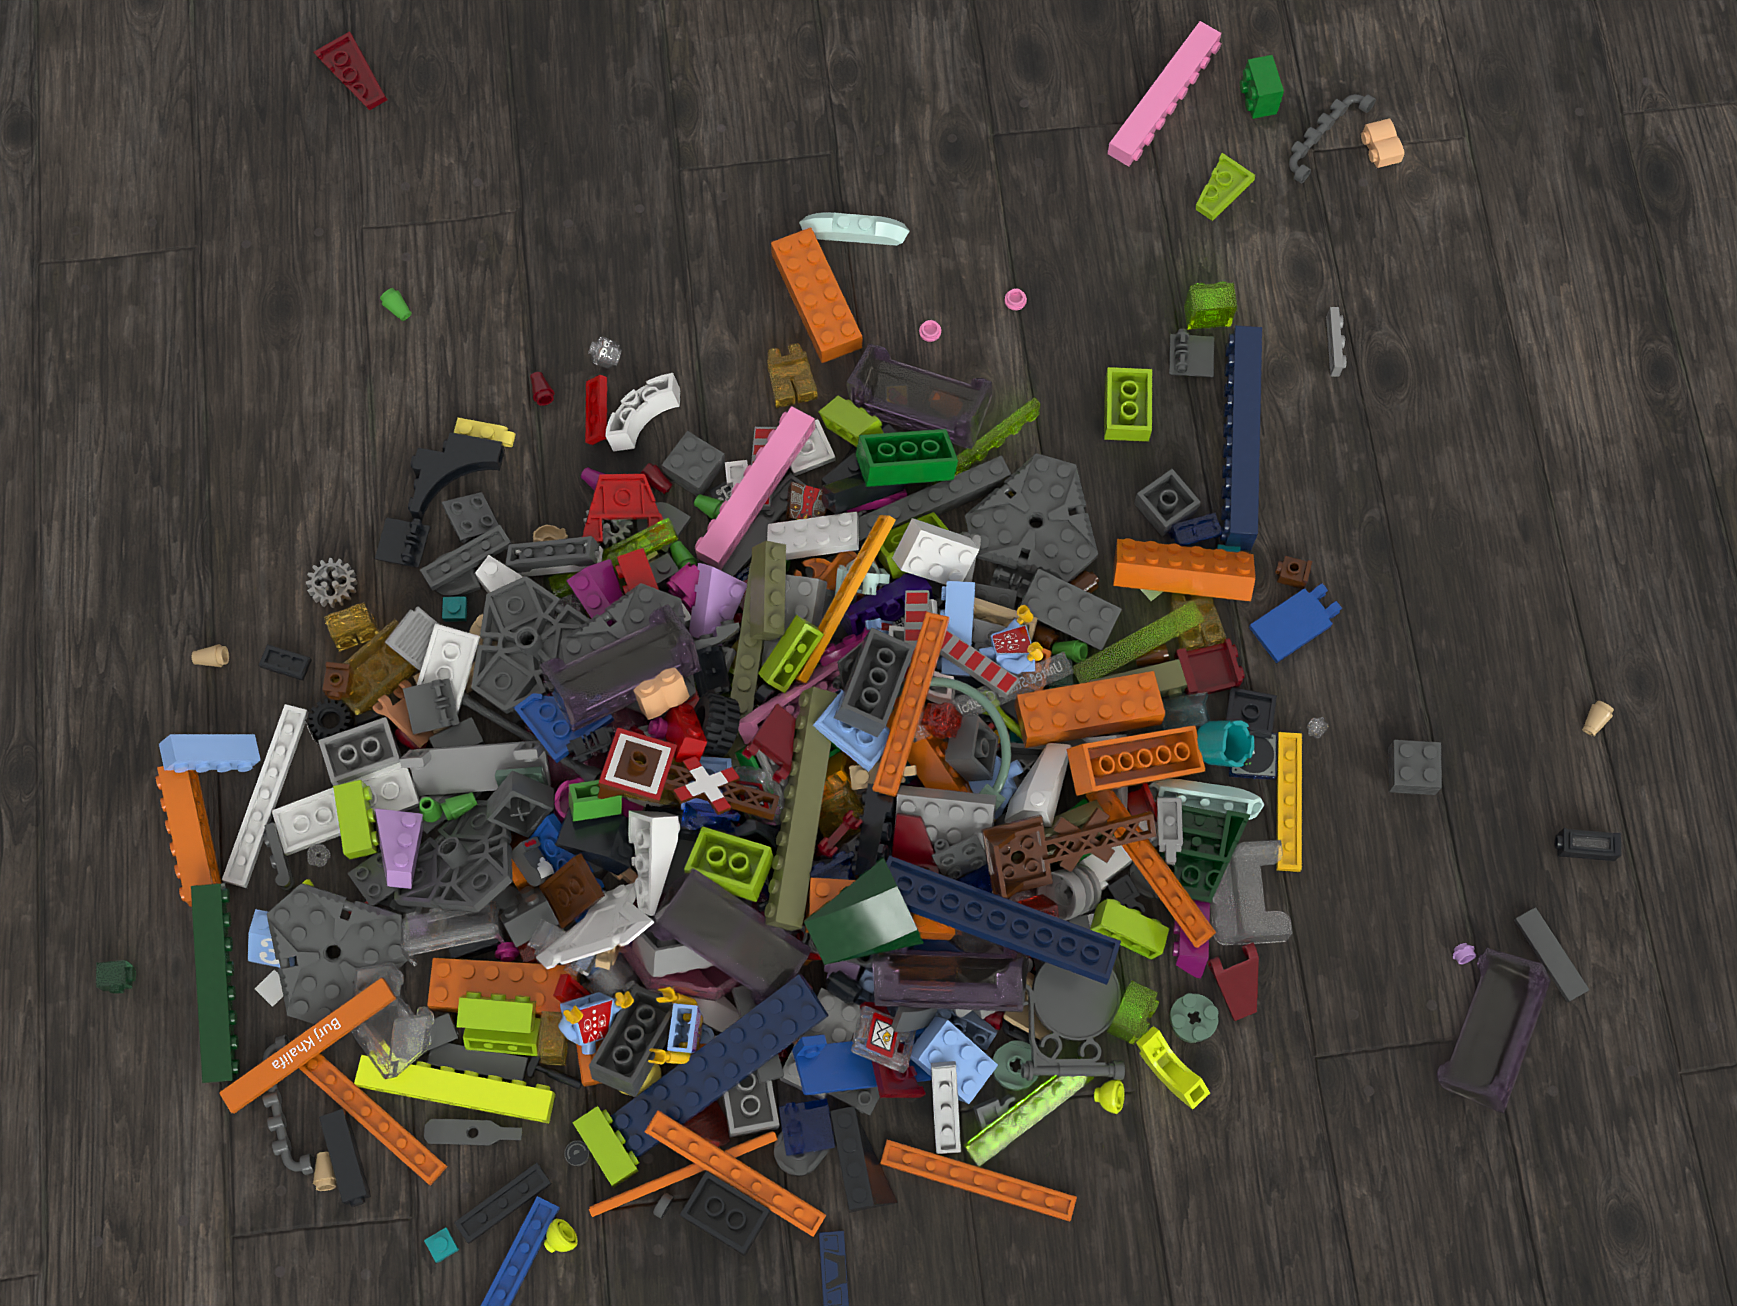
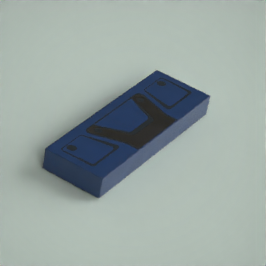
[819,1231,849,1306]

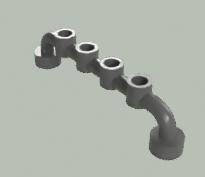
[1289,94,1376,184]
[262,1035,316,1175]

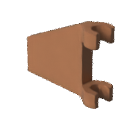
[372,679,434,748]

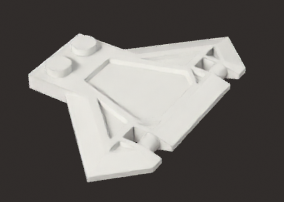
[536,882,654,969]

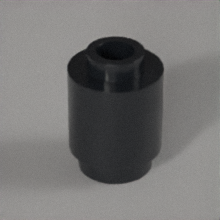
[826,970,863,1005]

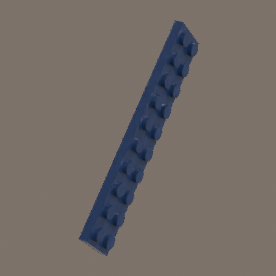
[886,856,1121,985]
[610,974,829,1159]

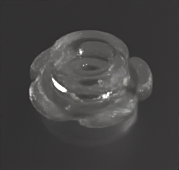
[1307,717,1328,739]
[307,844,331,867]

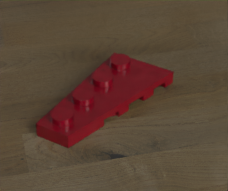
[313,31,387,110]
[860,1002,926,1098]

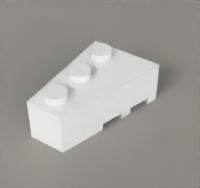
[475,555,523,593]

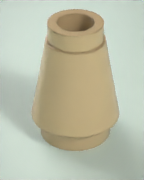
[192,644,229,667]
[1582,701,1614,736]
[313,1152,337,1191]

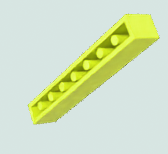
[354,1052,555,1124]

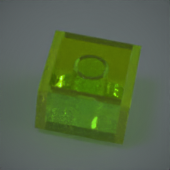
[1184,281,1237,330]
[1107,980,1160,1045]

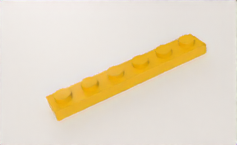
[1276,732,1302,872]

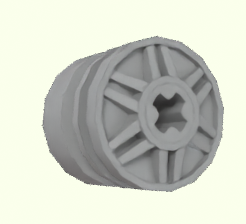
[1037,864,1102,921]

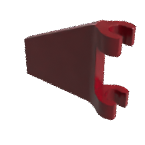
[741,703,796,784]
[813,810,863,860]
[892,813,939,874]
[1207,942,1259,1021]

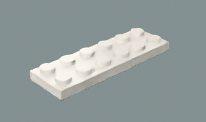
[272,763,420,856]

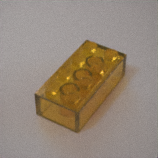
[333,619,418,716]

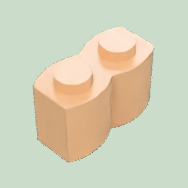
[1361,118,1405,168]
[633,667,690,719]

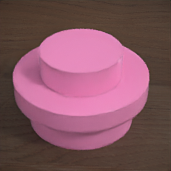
[1005,289,1027,310]
[919,320,941,342]

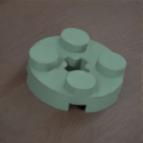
[1169,993,1218,1043]
[993,1040,1039,1091]

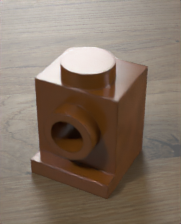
[1275,556,1312,589]
[322,662,354,700]

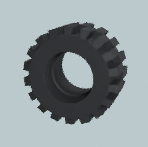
[694,692,740,757]

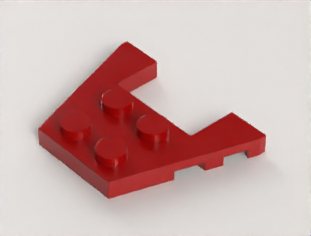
[582,474,671,543]

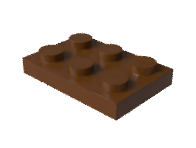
[539,854,605,928]

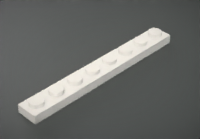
[222,704,309,888]

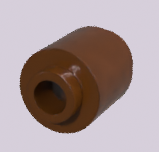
[1069,570,1099,594]

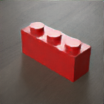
[664,702,707,763]

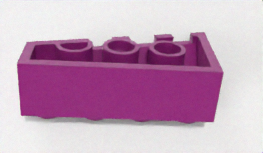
[566,559,631,656]
[1172,900,1210,979]

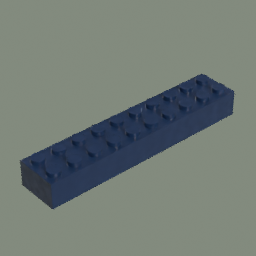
[1220,325,1262,551]

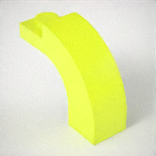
[1136,1026,1210,1109]

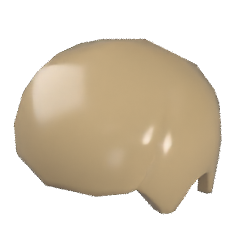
[533,525,568,542]

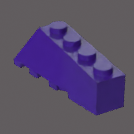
[840,572,933,636]

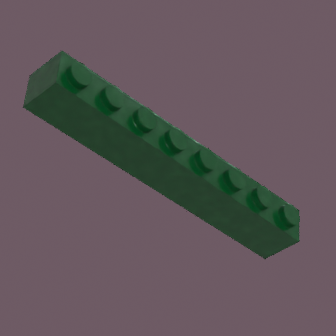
[191,883,240,1083]

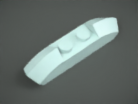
[799,213,909,245]
[1148,779,1264,820]

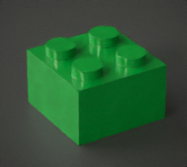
[1240,55,1284,119]

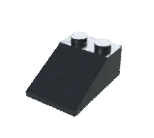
[555,806,635,876]

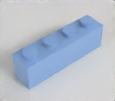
[937,581,975,677]
[159,734,260,773]

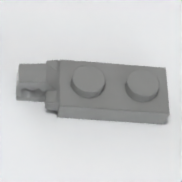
[1156,797,1183,865]

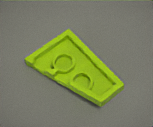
[1196,153,1255,221]

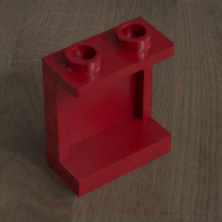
[1174,638,1244,700]

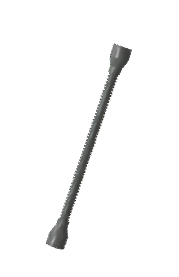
[461,692,602,782]

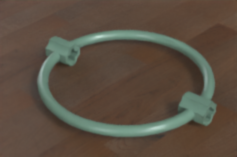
[891,677,1011,812]

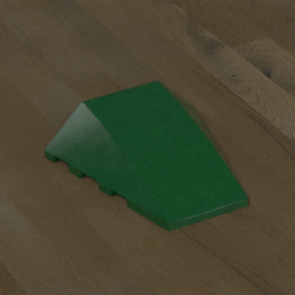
[1156,796,1251,903]
[804,857,924,965]

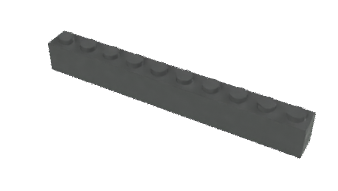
[799,455,1011,569]

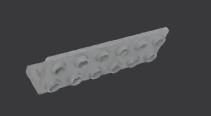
[400,741,552,796]

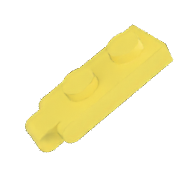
[454,418,516,447]

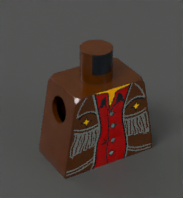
[786,482,827,521]

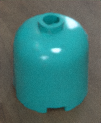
[1197,720,1254,767]

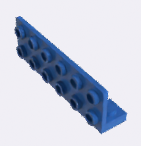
[792,1026,932,1095]

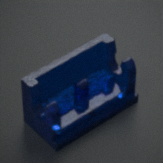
[1169,513,1223,546]
[680,802,740,833]

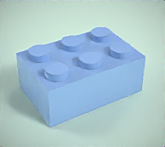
[906,1016,998,1104]

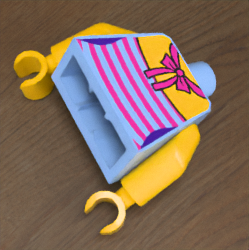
[648,987,703,1064]

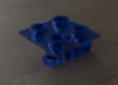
[779,1099,835,1156]

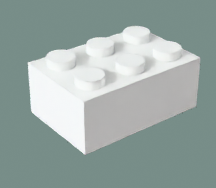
[892,518,979,585]

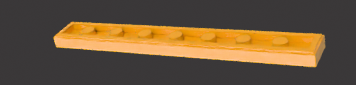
[794,515,896,684]

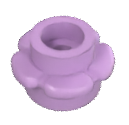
[1453,943,1476,964]

